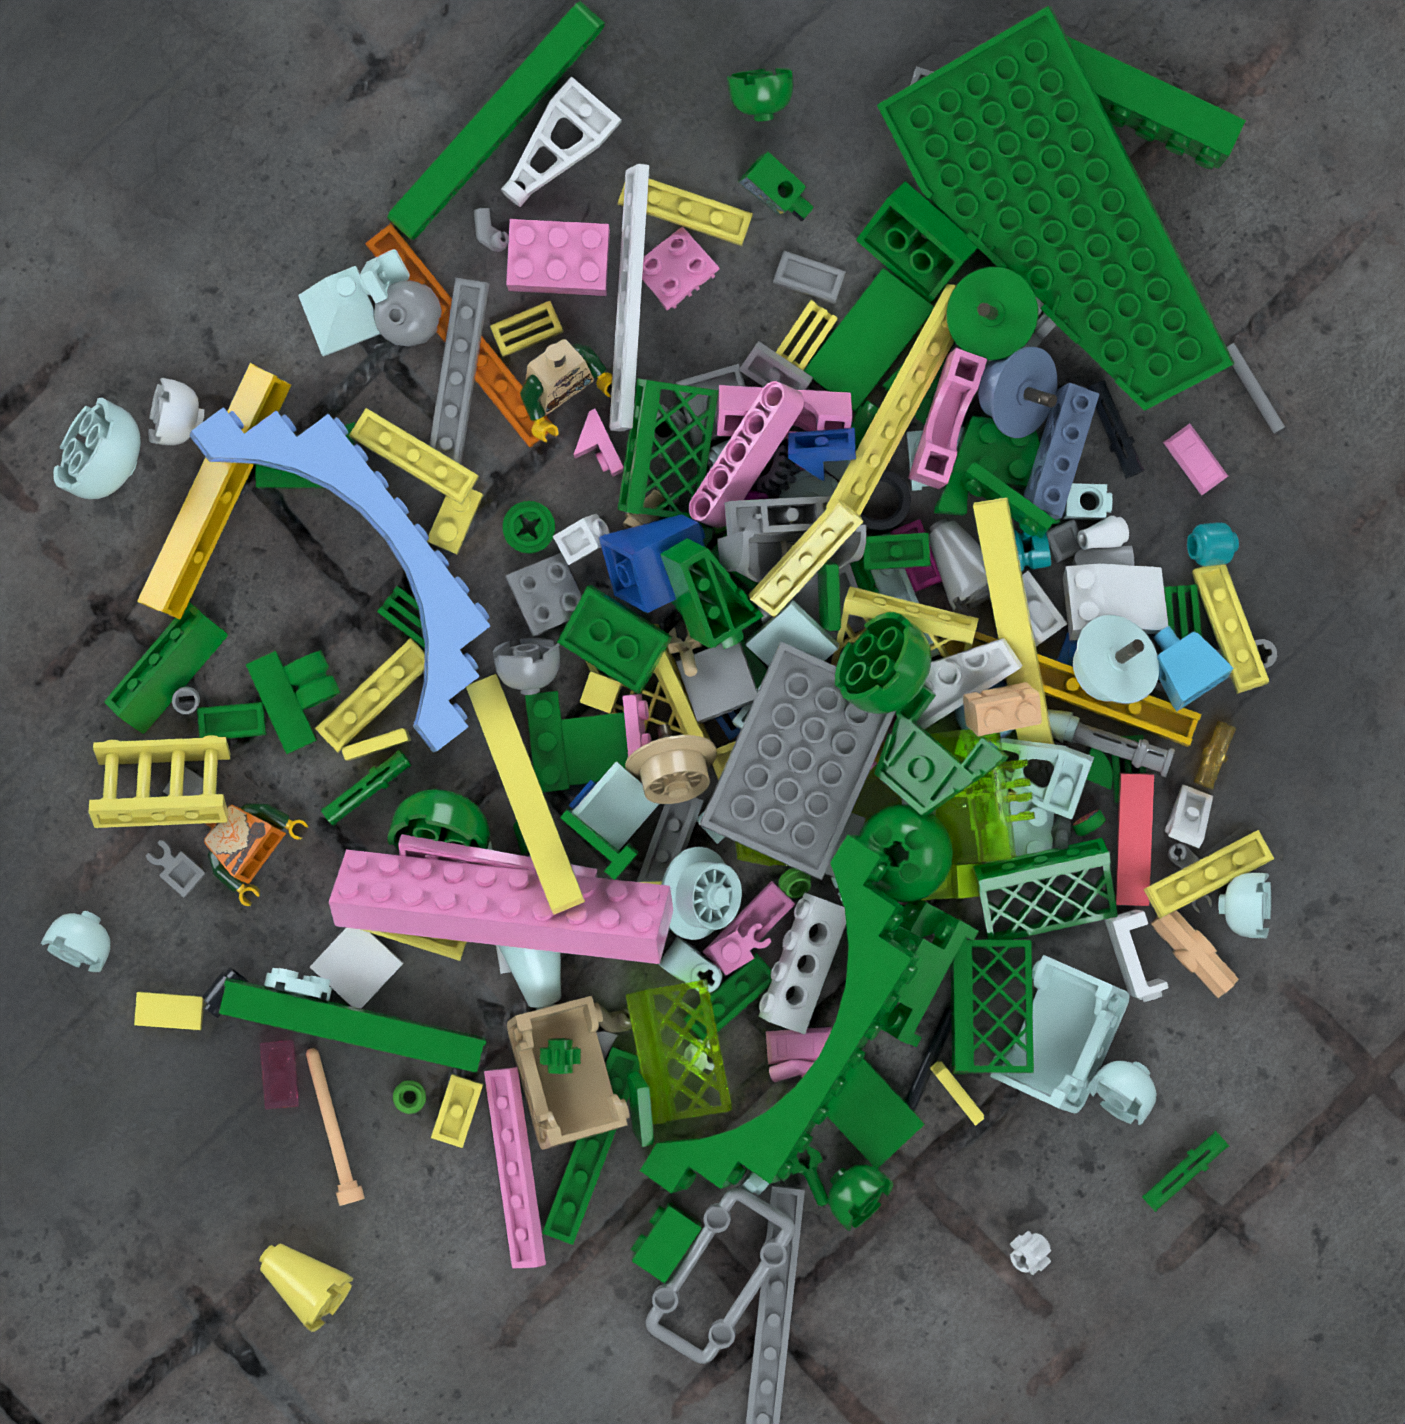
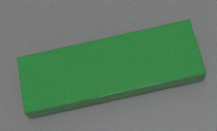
[245,651,318,754]
[683,953,772,1044]

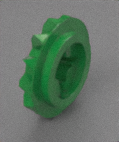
[503,501,555,554]

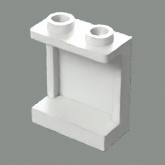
[1104,909,1169,1002]

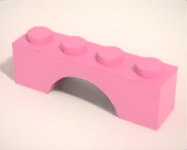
[908,348,987,489]
[717,385,852,436]

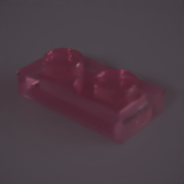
[260,1040,300,1110]

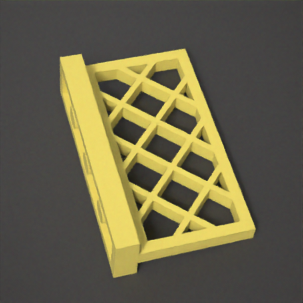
[831,586,979,666]
[586,624,712,742]

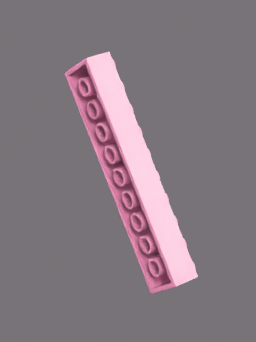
[329,850,673,964]

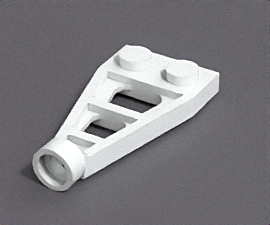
[501,77,621,207]

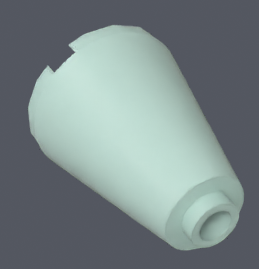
[498,945,561,1010]

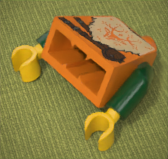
[204,803,308,906]

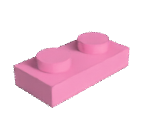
[623,694,652,757]

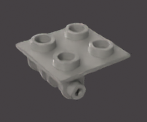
[506,553,582,636]

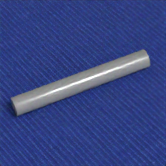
[1227,343,1285,433]

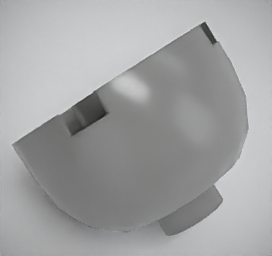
[373,280,442,347]
[493,638,560,695]

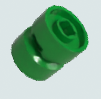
[283,650,341,710]

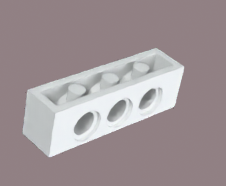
[759,893,846,1034]

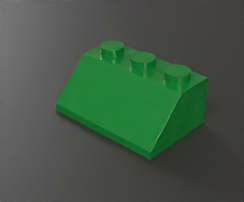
[856,181,978,304]

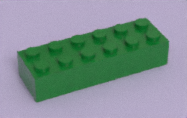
[1067,36,1246,170]

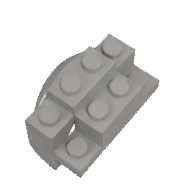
[717,496,866,583]

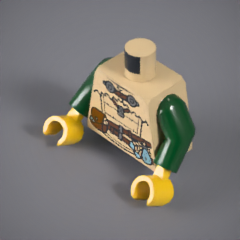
[520,339,613,443]

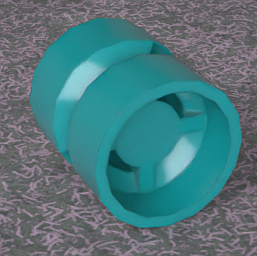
[1014,530,1051,572]

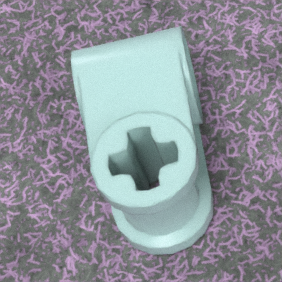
[659,937,722,993]

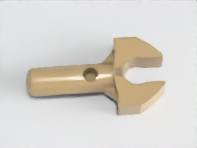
[668,627,702,677]

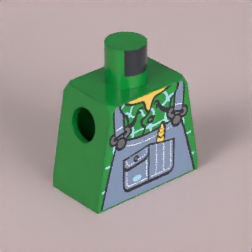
[738,151,814,222]

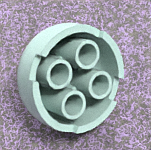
[53,398,141,499]

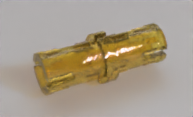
[1193,721,1237,790]

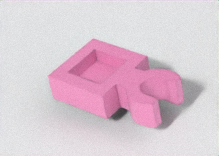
[709,923,771,975]

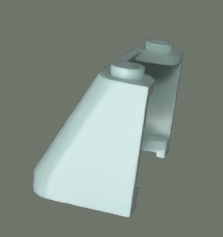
[990,955,1129,1113]

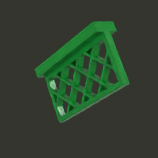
[618,378,719,521]
[560,810,639,880]
[973,838,1118,940]
[950,938,1034,1074]

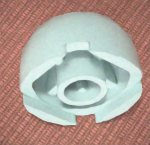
[1218,873,1271,938]
[41,911,110,972]
[1088,1061,1157,1125]

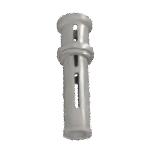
[1072,722,1175,777]

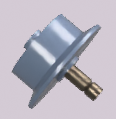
[978,346,1057,438]

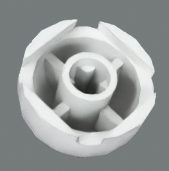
[148,378,204,445]

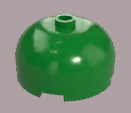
[835,612,931,714]
[387,789,490,856]

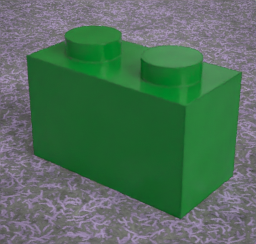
[630,1202,702,1284]

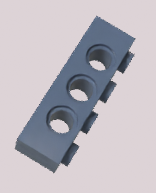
[1024,382,1099,520]

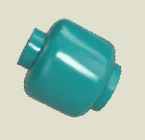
[1187,522,1239,567]

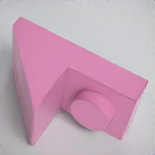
[574,409,624,477]

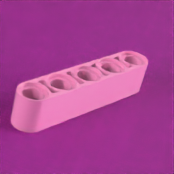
[689,381,804,528]

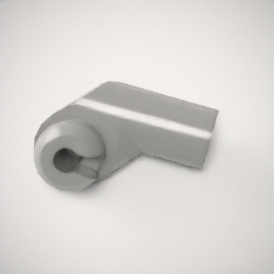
[473,208,509,252]

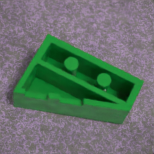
[660,538,764,648]

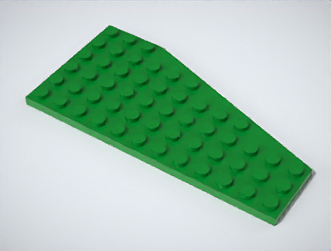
[877,6,1235,411]

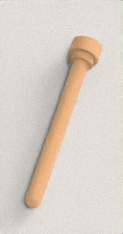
[306,1048,365,1206]

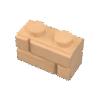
[963,682,1042,736]

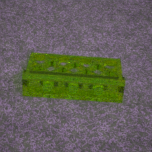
[626,979,733,1125]

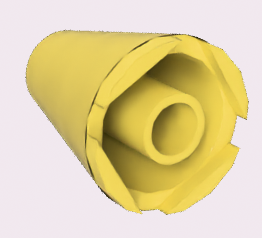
[259,1243,353,1332]

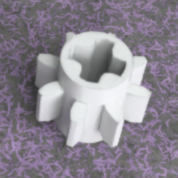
[1010,1231,1051,1275]

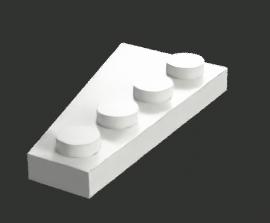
[895,638,1023,729]

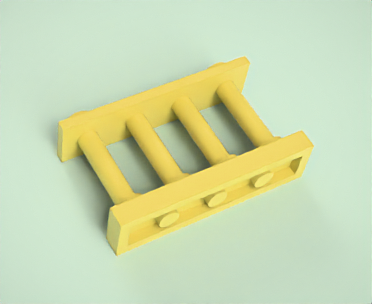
[89,735,231,828]

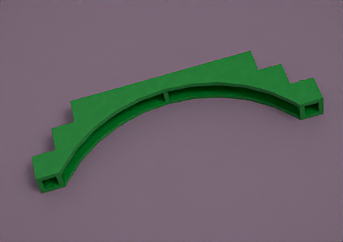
[640,835,920,1194]

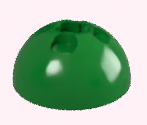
[858,804,953,903]

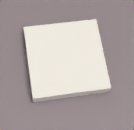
[310,928,404,1009]

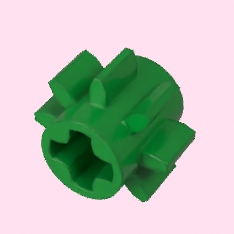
[540,1038,581,1074]

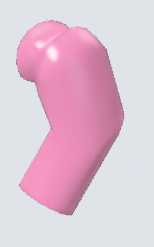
[769,1060,814,1082]

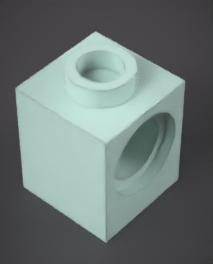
[1063,483,1112,520]

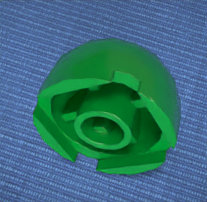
[727,68,794,121]
[828,1164,893,1231]

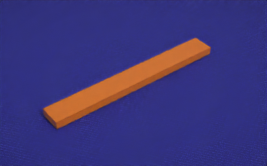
[365,223,553,448]

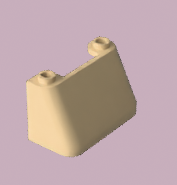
[507,996,629,1150]

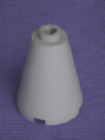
[929,519,991,613]

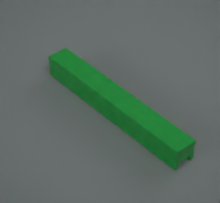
[219,978,486,1073]

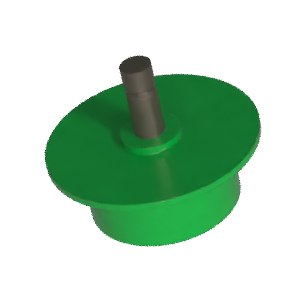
[947,267,1038,360]

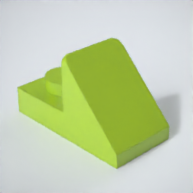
[921,863,982,900]

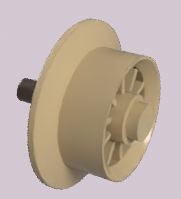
[625,724,717,804]

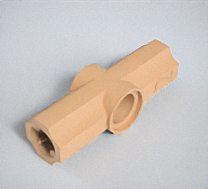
[1150,910,1239,998]

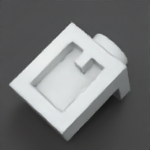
[553,514,609,565]

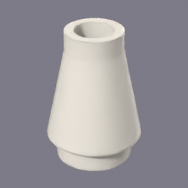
[1077,516,1129,550]

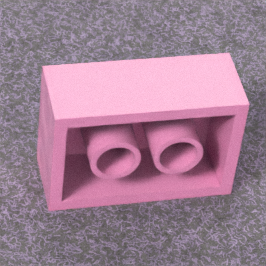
[506,219,610,296]

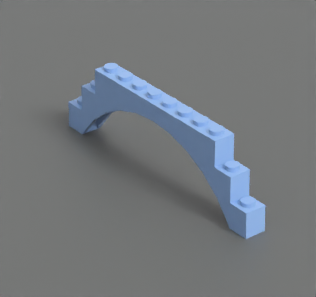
[189,407,490,752]

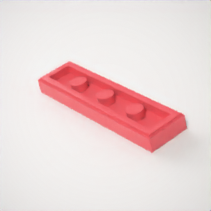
[1115,773,1154,906]

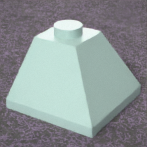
[298,266,381,357]

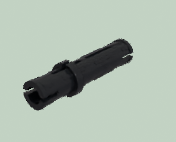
[1086,380,1145,479]

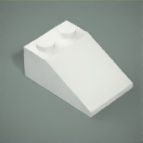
[1063,564,1168,640]

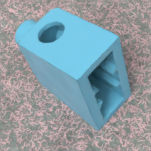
[1154,626,1234,712]

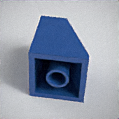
[599,514,705,613]

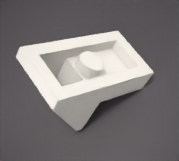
[1165,784,1213,848]

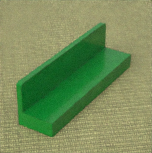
[104,602,228,734]

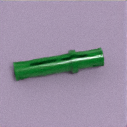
[321,749,412,826]
[1141,1130,1229,1212]

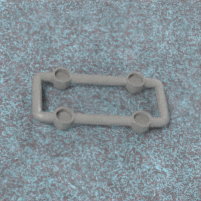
[646,1187,795,1364]

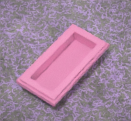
[1163,423,1228,496]
[766,1027,832,1064]

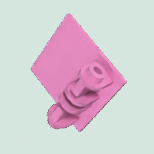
[642,226,720,311]

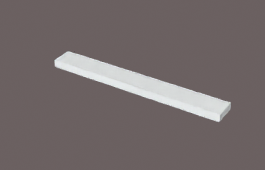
[609,164,649,432]

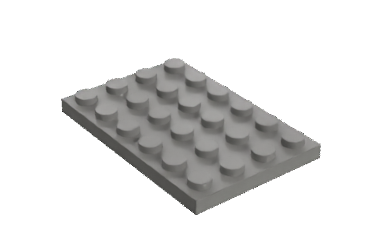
[699,642,895,880]

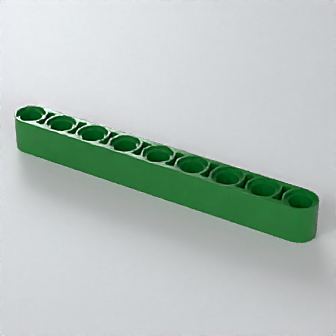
[387,1,606,240]

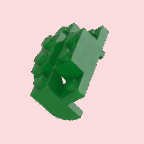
[880,900,979,1048]

